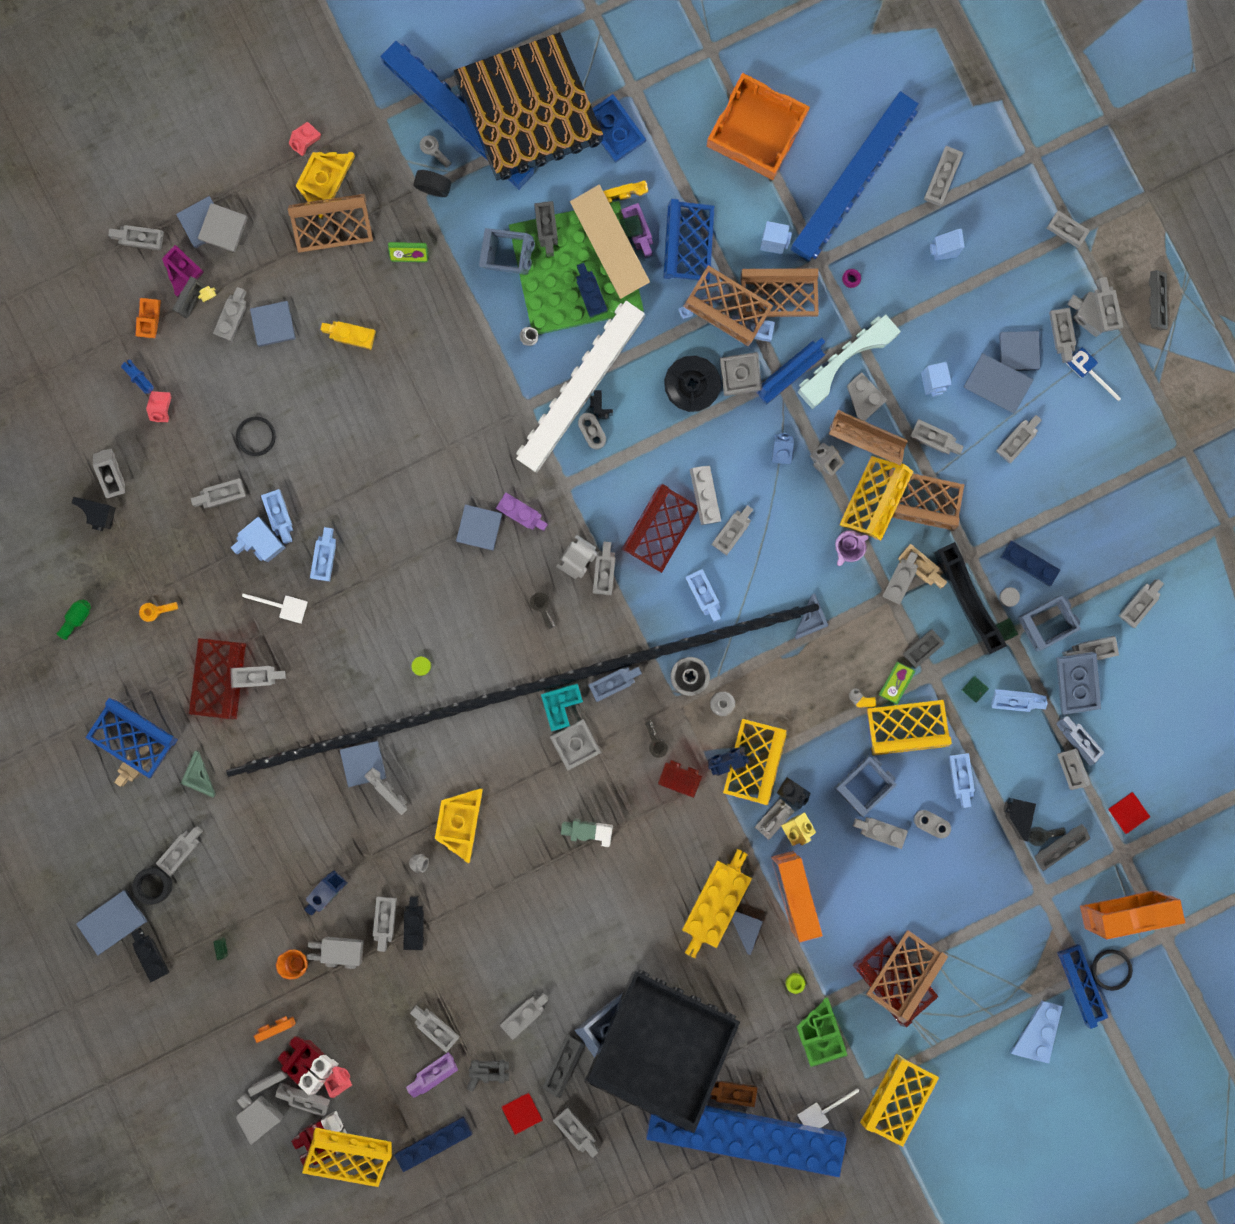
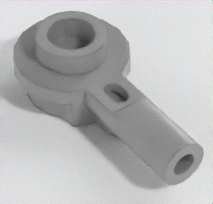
[420,135,451,168]

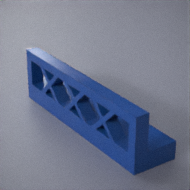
[1057,944,1108,1029]

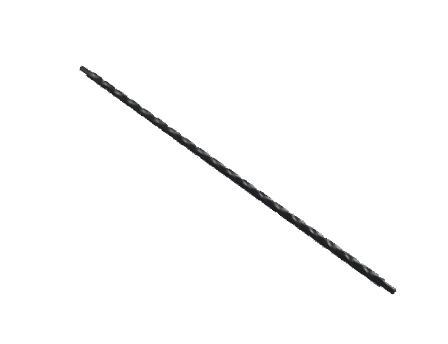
[226,603,819,777]

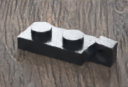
[403,896,424,950]
[131,928,170,983]

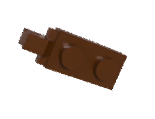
[711,1081,758,1107]

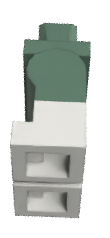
[561,819,613,847]

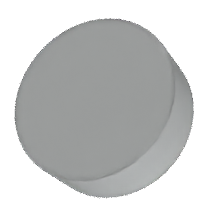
[999,587,1020,607]

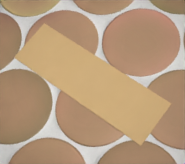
[570,184,650,299]

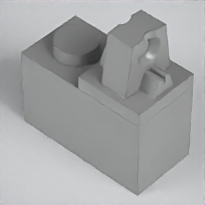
[93,449,125,498]

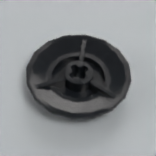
[664,356,721,412]

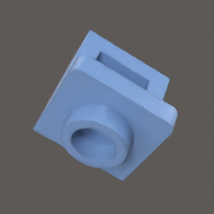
[772,433,794,464]

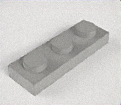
[923,146,963,207]
[690,465,721,525]

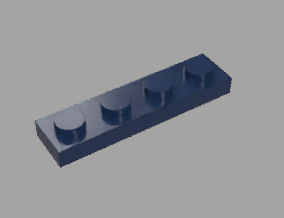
[394,1116,473,1172]

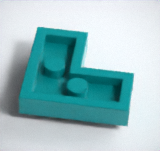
[541,684,583,731]

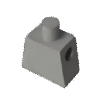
[1067,292,1119,337]
[236,1093,284,1145]

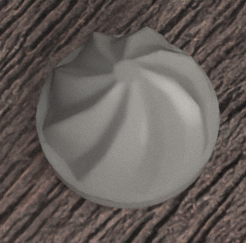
[520,327,538,346]
[409,854,429,873]

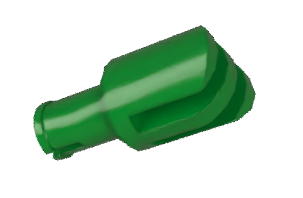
[56,599,91,640]

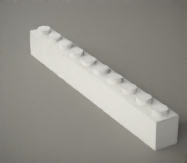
[516,301,645,473]

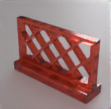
[621,484,698,573]
[189,638,246,720]
[853,935,939,1028]

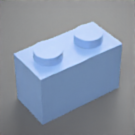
[760,221,792,254]
[921,362,952,397]

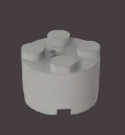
[556,535,598,579]
[670,657,710,696]

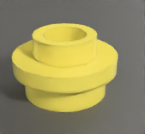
[198,286,216,302]

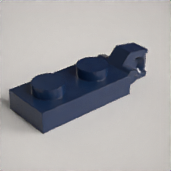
[576,263,608,318]

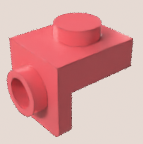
[289,122,321,156]
[146,391,171,422]
[324,1066,352,1098]

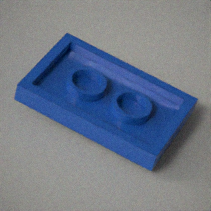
[592,94,646,163]

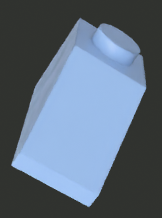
[930,229,965,260]

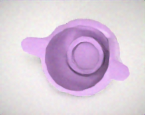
[835,530,868,566]

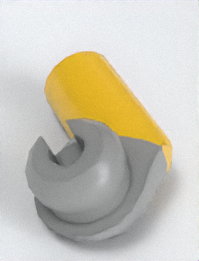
[849,688,876,708]

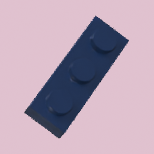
[1000,540,1060,587]

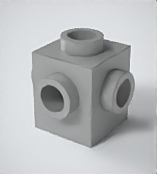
[810,443,845,476]

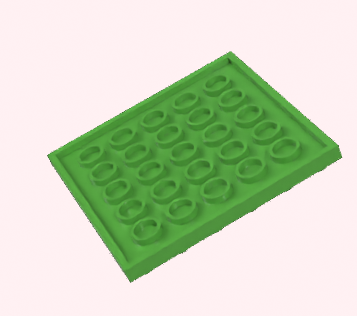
[509,201,644,335]

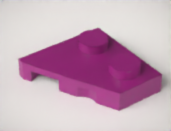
[162,245,204,298]

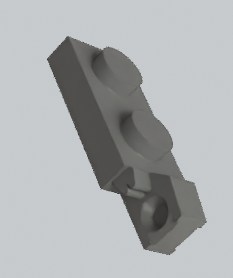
[534,201,558,257]

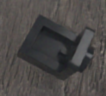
[590,390,613,419]
[777,777,811,809]

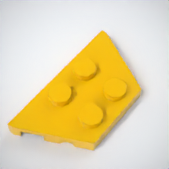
[296,152,355,220]
[435,788,483,863]

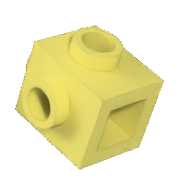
[781,812,816,846]

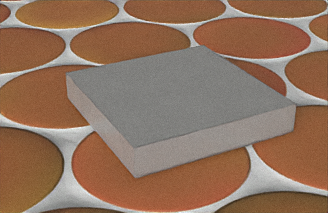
[198,203,248,253]
[720,352,762,396]
[550,719,602,771]

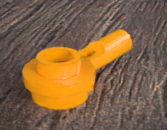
[139,602,178,622]

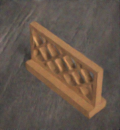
[287,193,373,253]
[683,265,773,346]
[740,269,819,317]
[829,410,908,465]
[885,469,964,531]
[866,930,948,1023]

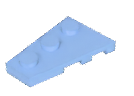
[1010,1000,1063,1063]

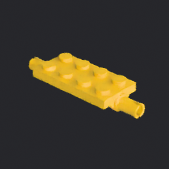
[682,849,752,958]

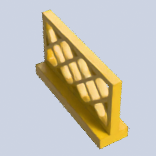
[839,456,913,541]
[867,700,952,756]
[723,719,788,805]
[860,1054,939,1147]
[302,1128,392,1187]

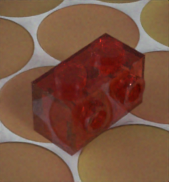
[657,760,702,798]

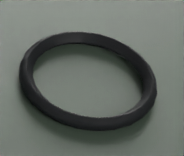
[236,416,276,456]
[1092,949,1133,991]

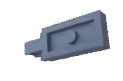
[589,667,642,702]
[1056,715,1104,766]

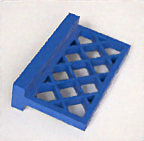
[663,199,715,282]
[756,338,825,405]
[85,698,178,779]

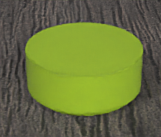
[411,657,431,676]
[785,973,805,994]

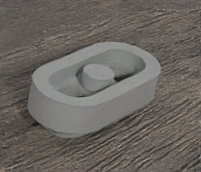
[578,413,606,450]
[913,810,951,839]

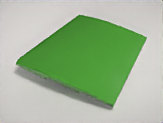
[797,997,848,1067]

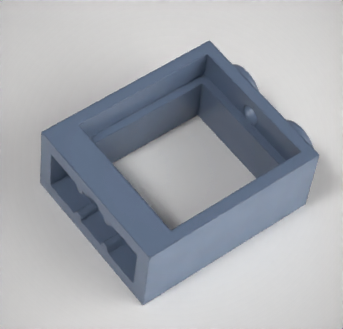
[479,228,535,275]
[1018,595,1081,651]
[834,756,897,817]

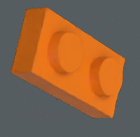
[254,1016,296,1043]

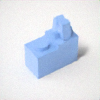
[231,517,286,562]

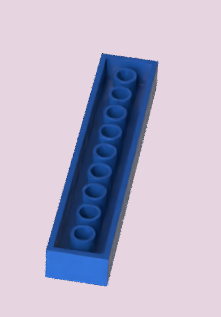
[646,1106,847,1177]

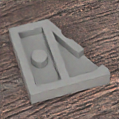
[847,372,888,421]

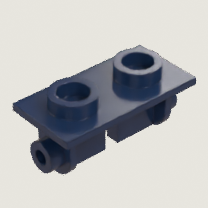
[708,747,749,776]

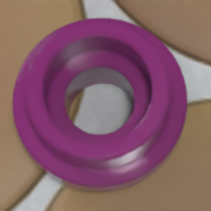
[842,269,861,288]

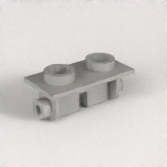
[755,799,795,840]

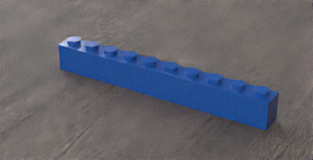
[380,41,534,190]
[791,91,919,262]

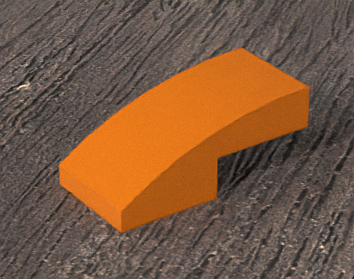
[135,298,161,338]

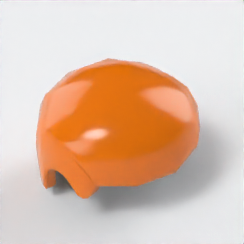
[276,949,308,979]

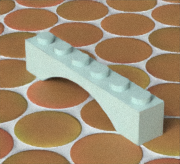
[798,315,901,409]

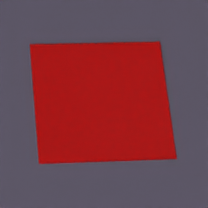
[1108,792,1150,834]
[501,1093,543,1135]

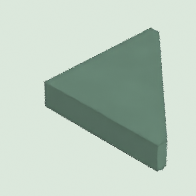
[180,751,216,797]

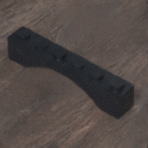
[934,542,1007,655]

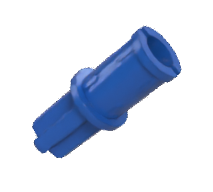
[121,360,154,394]

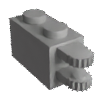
[307,937,364,969]

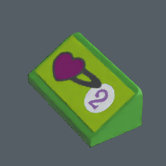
[388,242,428,262]
[879,662,916,704]

